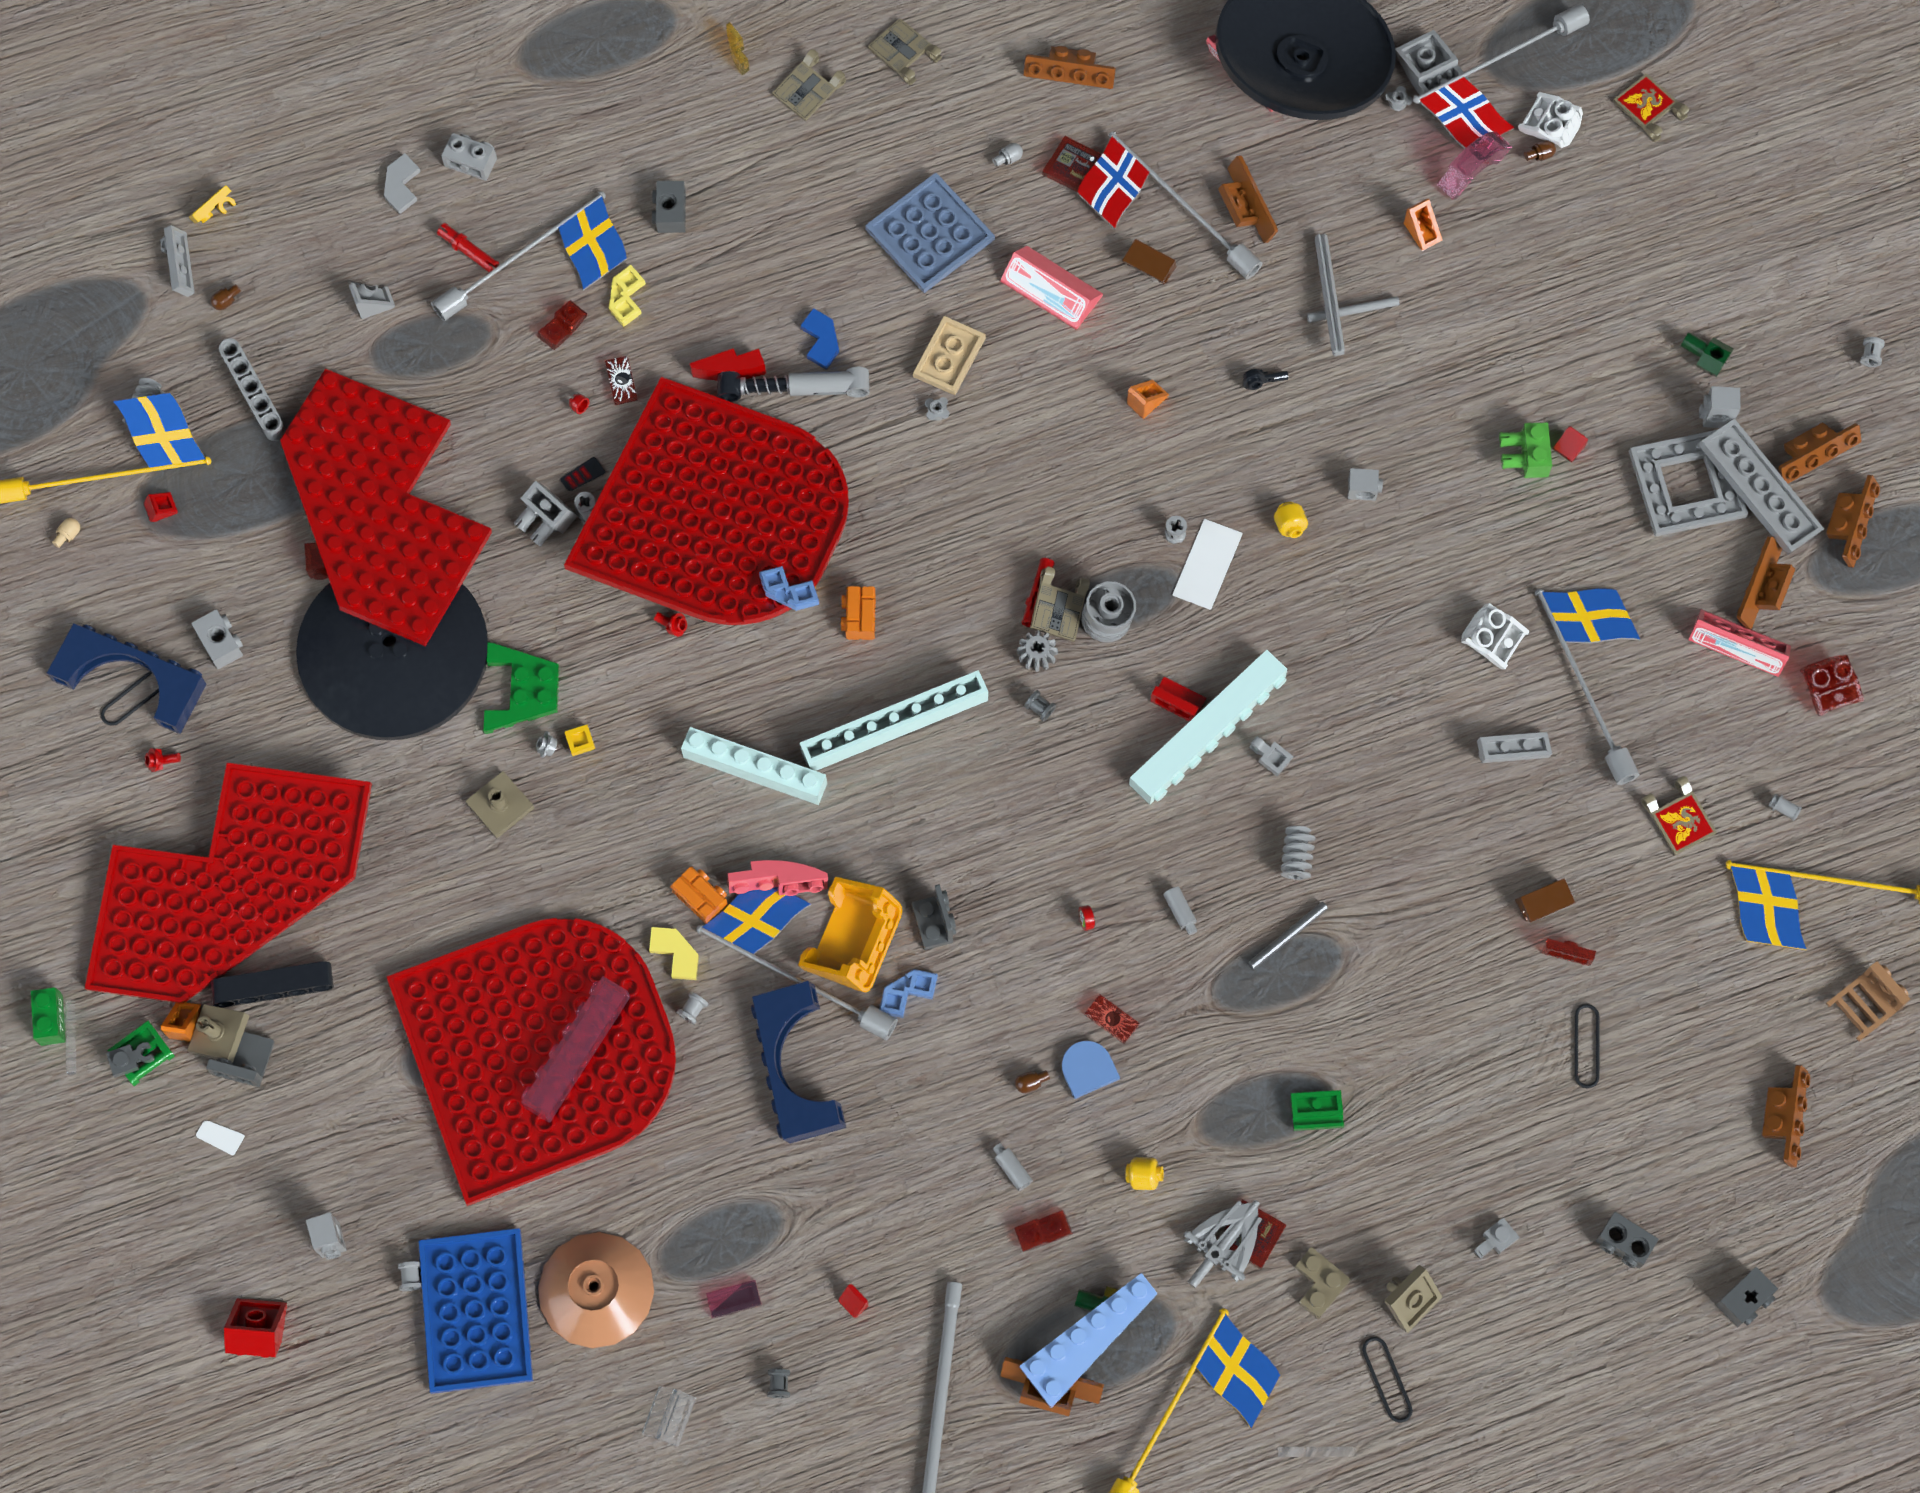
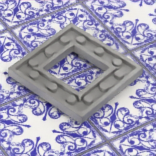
[1629,430,1748,537]

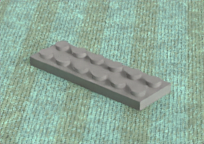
[1698,418,1824,555]

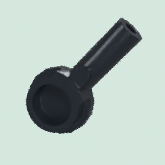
[1243,369,1288,390]

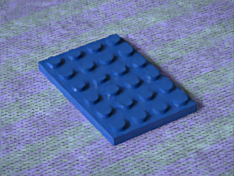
[419,1228,533,1394]

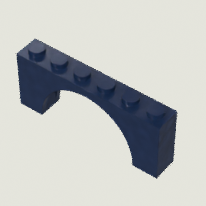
[47,623,207,734]
[751,981,846,1144]

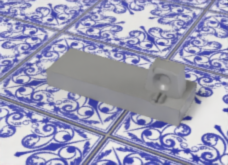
[160,225,195,297]
[1477,732,1552,763]

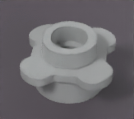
[1385,86,1413,111]
[925,397,949,421]
[536,731,557,758]

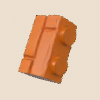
[841,586,876,640]
[671,866,727,924]

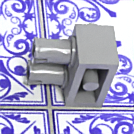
[513,481,578,547]

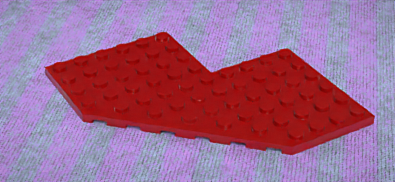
[280,369,492,646]
[84,763,372,1004]

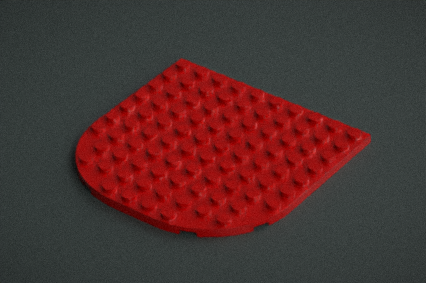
[564,377,849,625]
[387,918,676,1206]

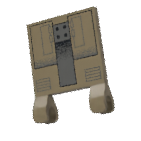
[868,18,942,85]
[772,49,846,121]
[1030,567,1090,642]

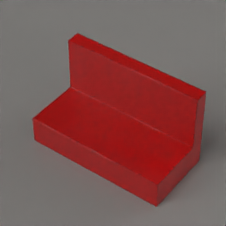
[1150,677,1207,722]

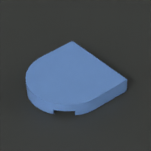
[1062,1041,1120,1099]

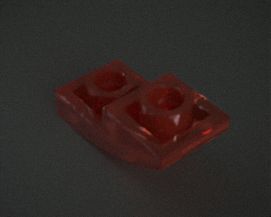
[537,300,587,350]
[1014,1210,1073,1252]

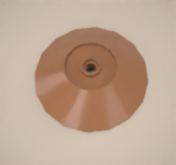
[538,1232,654,1348]

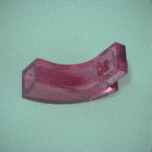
[1437,132,1512,200]

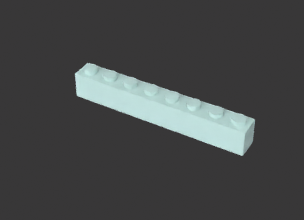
[1129,650,1287,805]
[800,670,988,771]

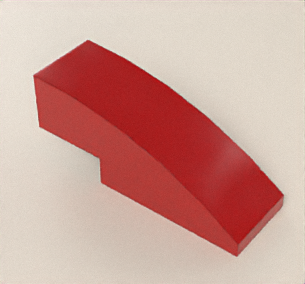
[690,348,766,381]

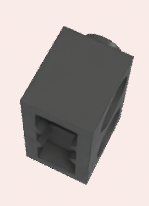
[1596,1212,1659,1269]

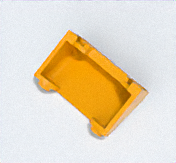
[798,877,902,992]

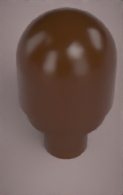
[1524,140,1556,161]
[210,284,241,310]
[1015,1070,1050,1094]

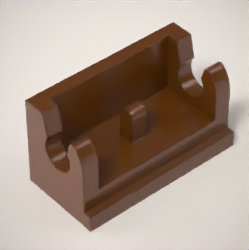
[1122,239,1177,284]
[1515,878,1575,922]

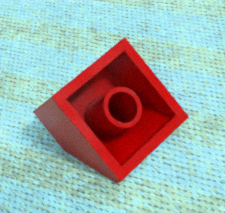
[224,1298,287,1358]

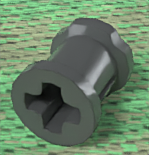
[1024,690,1056,722]
[767,1369,790,1398]

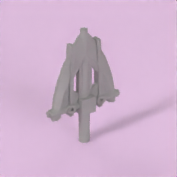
[1184,1200,1262,1288]

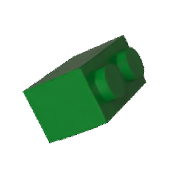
[31,987,66,1046]

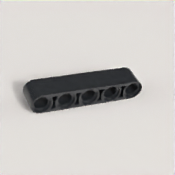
[211,961,334,1008]

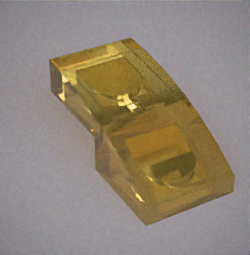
[726,22,750,75]

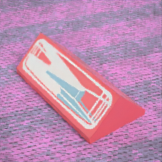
[1001,246,1103,330]
[1688,609,1791,677]

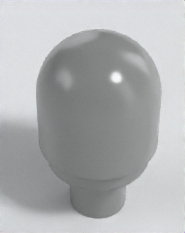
[992,143,1023,167]

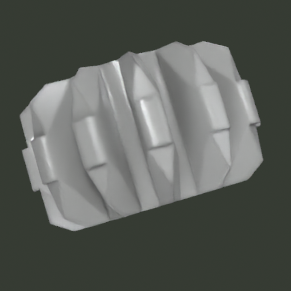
[1017,630,1058,672]

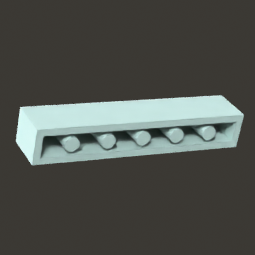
[681,727,827,805]

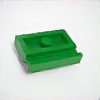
[1290,1090,1344,1131]

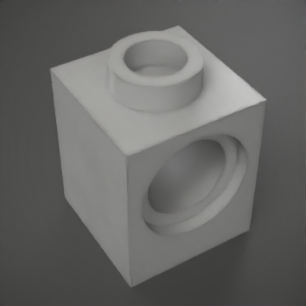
[1347,468,1383,501]

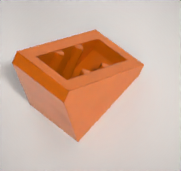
[1404,199,1442,250]
[1127,379,1169,419]
[161,1002,201,1042]

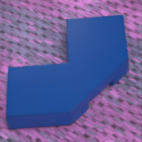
[801,308,839,370]

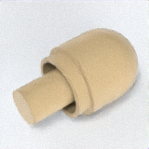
[52,518,80,548]

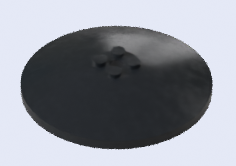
[1215,0,1396,120]
[296,583,489,740]

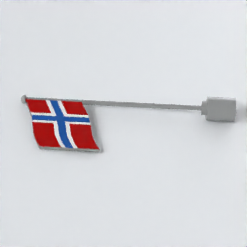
[1413,4,1590,151]
[1077,131,1263,279]

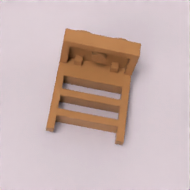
[1826,961,1911,1042]

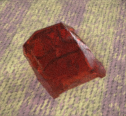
[1800,654,1865,716]

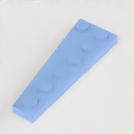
[1020,1273,1157,1408]

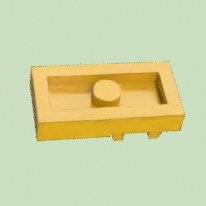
[189,185,236,224]

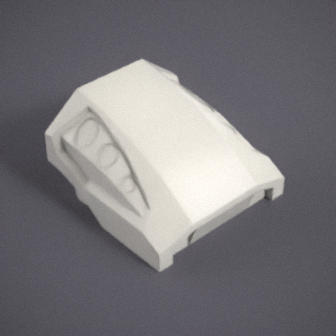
[1518,92,1583,148]
[1461,603,1529,670]

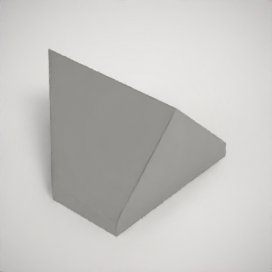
[348,281,395,319]

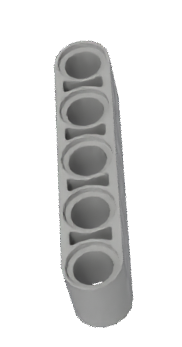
[219,338,286,441]

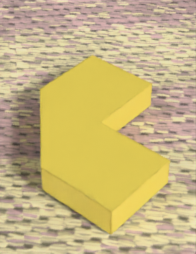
[608,265,646,327]
[649,927,699,980]

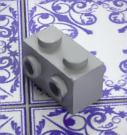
[441,133,497,181]

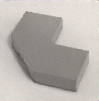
[384,153,420,215]

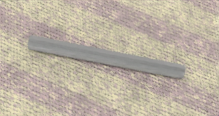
[1315,234,1345,356]

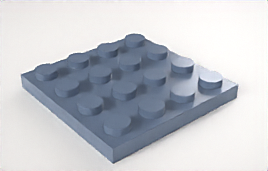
[865,173,995,293]

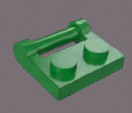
[107,1020,175,1086]

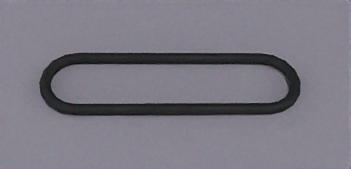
[101,671,159,726]
[1575,1004,1600,1089]
[1362,1337,1413,1423]

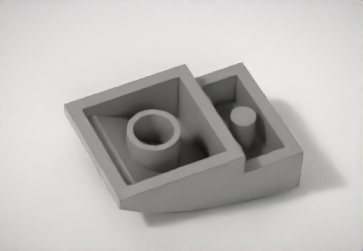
[1395,30,1470,95]

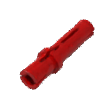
[437,223,500,273]
[1021,558,1055,628]

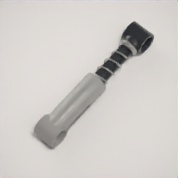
[717,367,870,402]

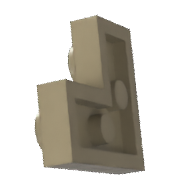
[1295,1247,1351,1320]

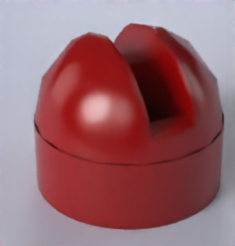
[569,393,590,414]

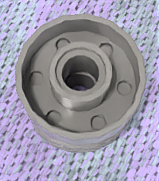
[1082,581,1136,642]

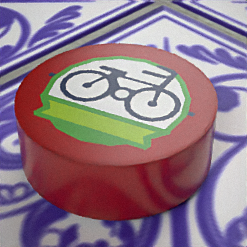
[1079,905,1095,931]

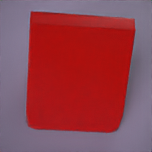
[1553,426,1588,463]
[144,492,178,522]
[839,1284,868,1318]

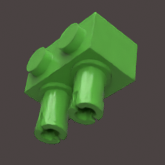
[1499,423,1552,478]

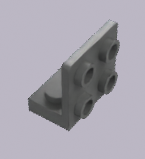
[912,884,956,950]
[206,1032,275,1088]

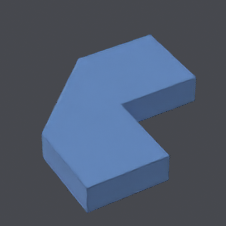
[759,566,819,611]
[879,969,938,1018]

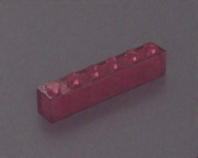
[521,976,630,1123]

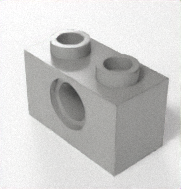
[1699,386,1740,428]
[191,609,243,669]
[306,1212,347,1260]

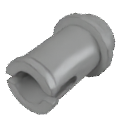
[1768,793,1802,821]

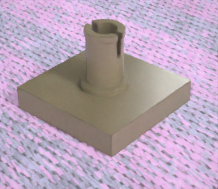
[465,771,534,839]
[187,1004,249,1062]
[1384,1265,1442,1333]

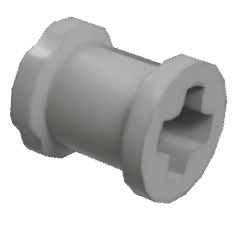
[1860,337,1885,367]
[1165,516,1187,544]
[676,992,709,1025]
[398,1261,422,1291]

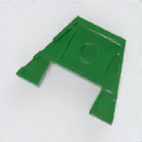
[483,642,560,734]

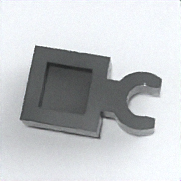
[106,1042,155,1078]

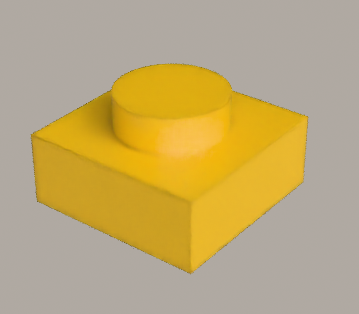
[565,724,595,756]

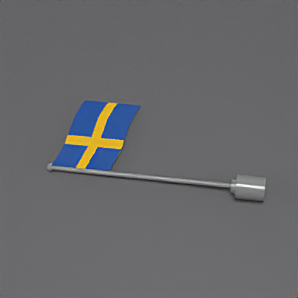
[431,191,627,321]
[1535,589,1641,785]
[696,887,898,1041]

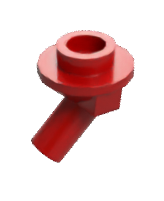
[653,612,687,637]
[145,748,181,772]

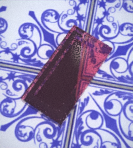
[706,1280,762,1319]

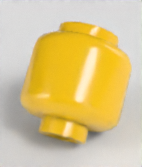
[1274,501,1308,538]
[1125,1157,1164,1190]

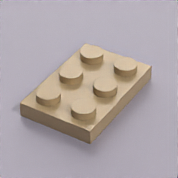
[913,316,986,395]

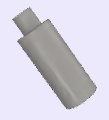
[1163,886,1197,935]
[993,1143,1033,1191]

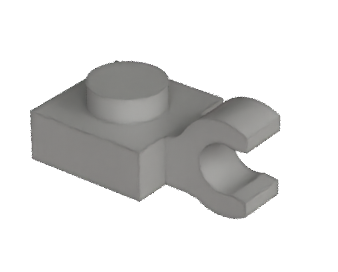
[1249,736,1293,777]
[1474,1218,1520,1259]

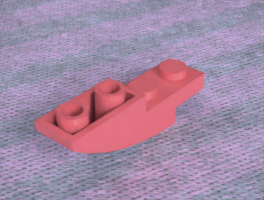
[728,860,828,896]

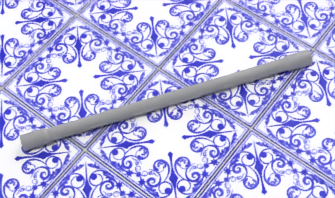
[922,1282,962,1493]

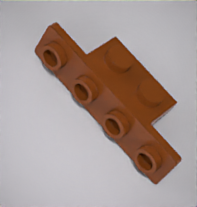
[1024,46,1116,89]
[1218,155,1278,243]
[1779,422,1862,484]
[1826,475,1880,568]
[1737,536,1795,629]
[1762,1065,1810,1168]
[1001,1357,1104,1417]

